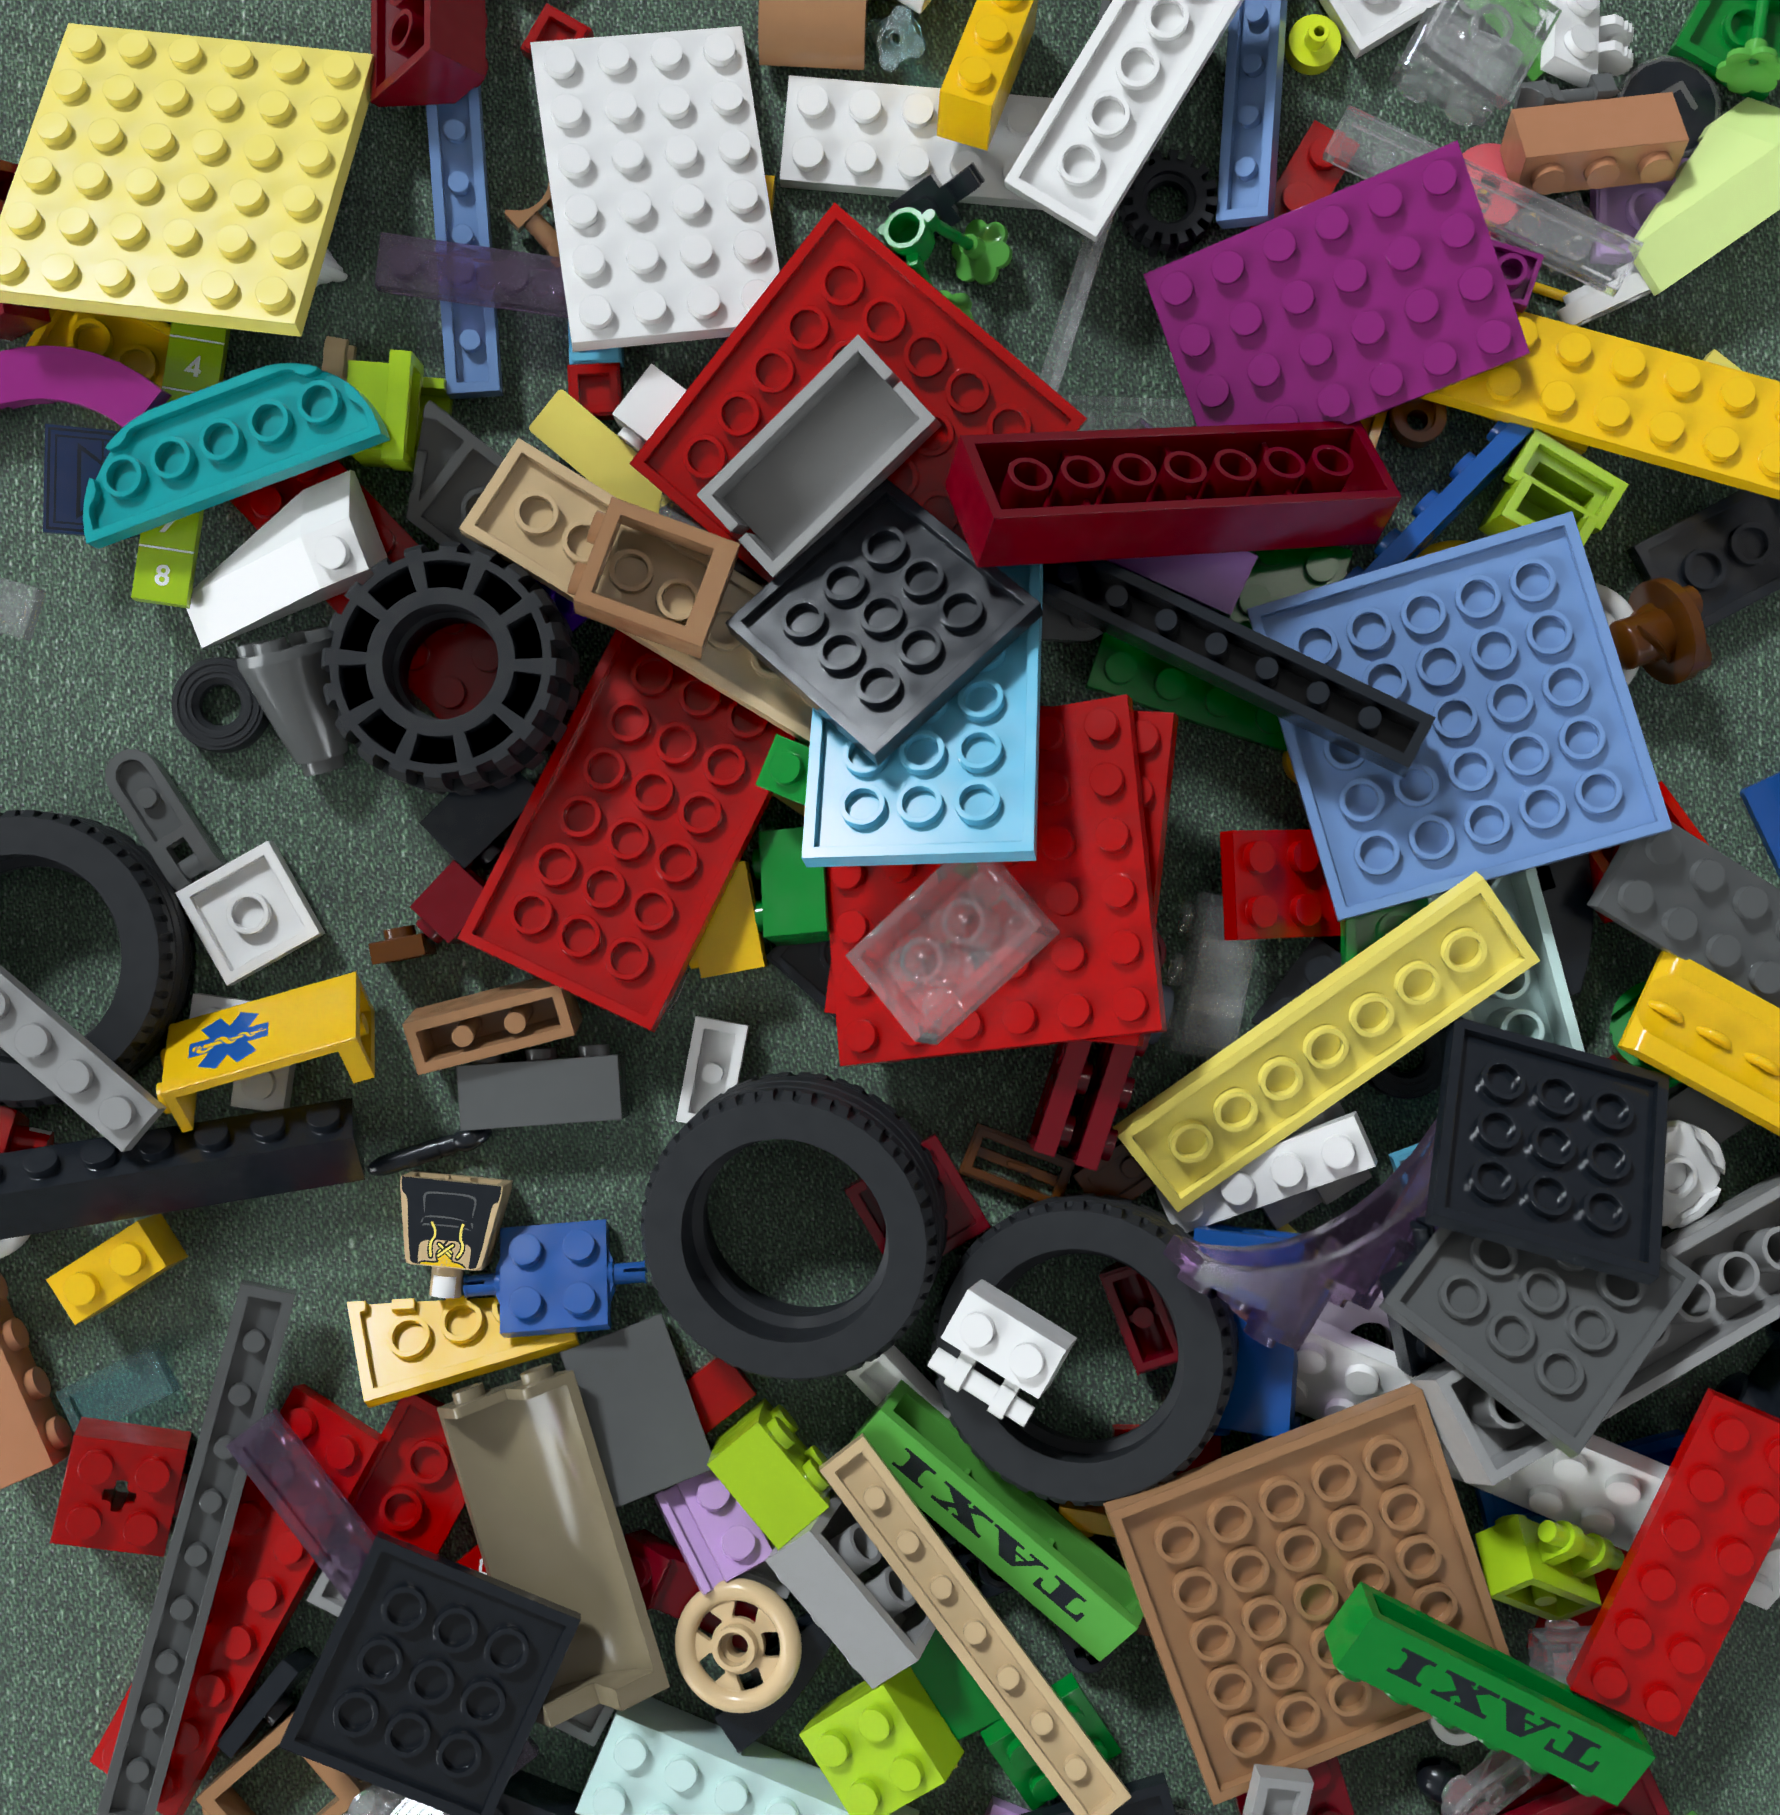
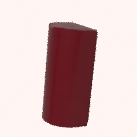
[1099,1262,1178,1375]

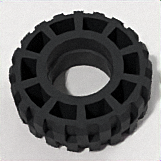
[321,542,580,796]

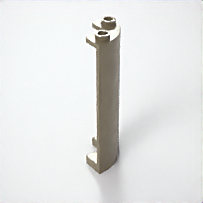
[437,1363,670,1728]

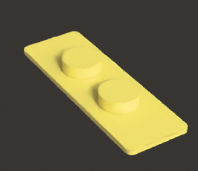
[529,390,676,516]

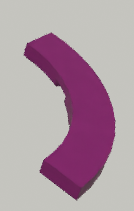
[0,345,172,428]

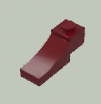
[624,1529,772,1652]

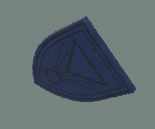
[43,424,140,539]

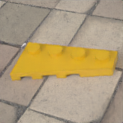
[347,1295,580,1408]

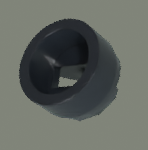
[1416,1755,1461,1806]

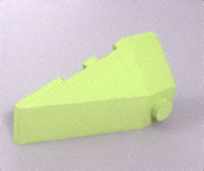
[1626,97,1780,296]

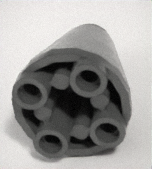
[235,625,348,776]

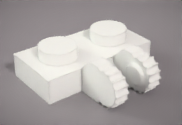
[1540,0,1634,88]

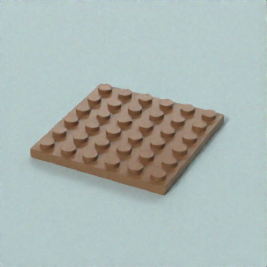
[1103,1383,1510,1806]

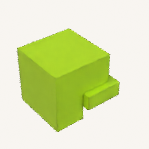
[347,349,453,472]
[1478,429,1629,546]

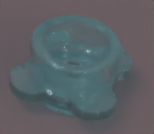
[866,5,926,71]

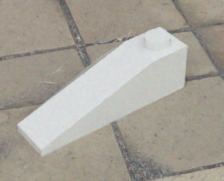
[186,470,388,648]

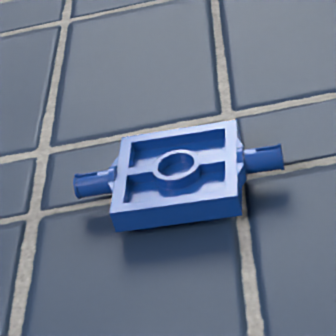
[463,1219,648,1338]

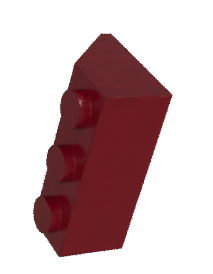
[370,0,488,107]

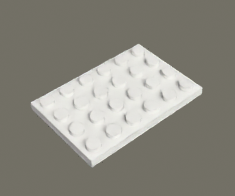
[530,26,780,352]

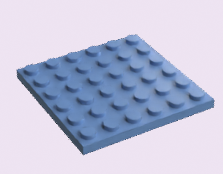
[1247,511,1673,922]

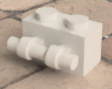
[928,1279,1077,1427]

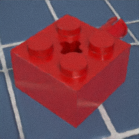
[50,1417,191,1557]

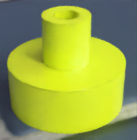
[1285,14,1341,75]

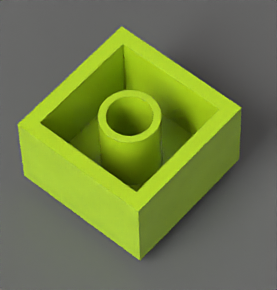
[707,1398,832,1550]
[799,1666,964,1815]

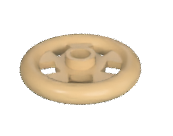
[675,1578,802,1713]

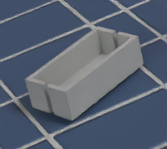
[697,335,942,578]

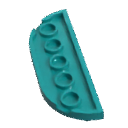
[83,363,390,549]

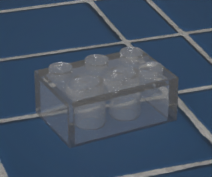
[845,862,1060,1045]

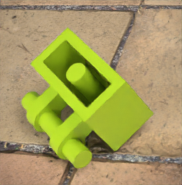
[1475,1514,1624,1623]

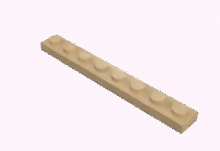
[819,1433,1131,1815]

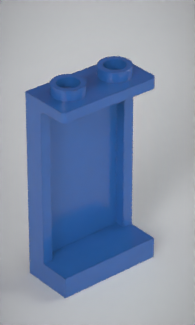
[1193,1223,1313,1443]

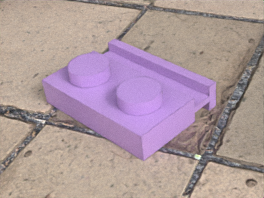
[654,1470,772,1596]

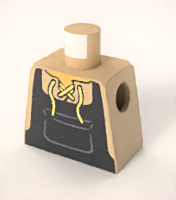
[400,1170,513,1298]

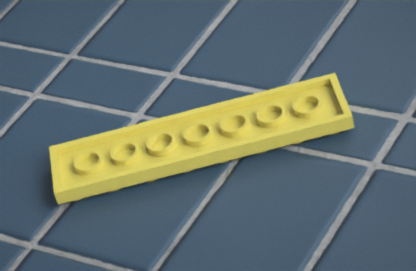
[1113,871,1540,1213]

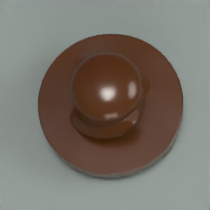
[1609,577,1712,685]

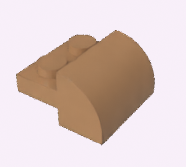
[758,0,868,70]

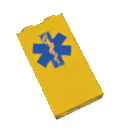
[156,971,375,1133]

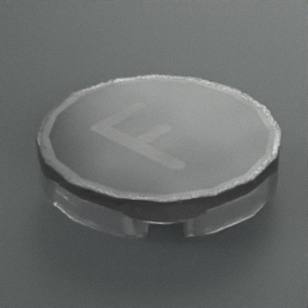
[1615,56,1721,158]

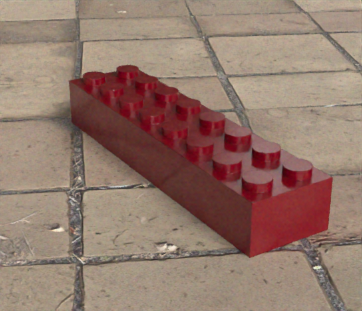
[945,421,1402,568]

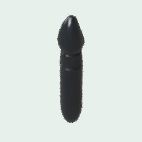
[367,1129,492,1176]

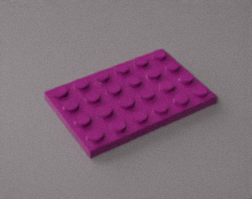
[1143,140,1530,426]

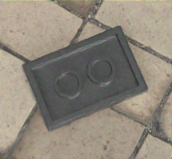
[560,1314,711,1508]

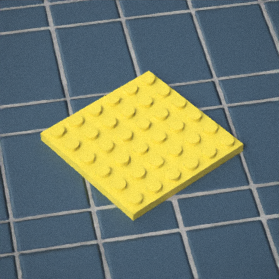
[0,23,374,337]

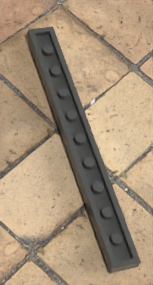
[96,1279,296,1815]

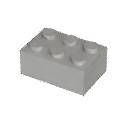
[765,1488,936,1689]

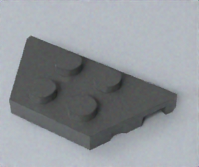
[406,400,505,551]

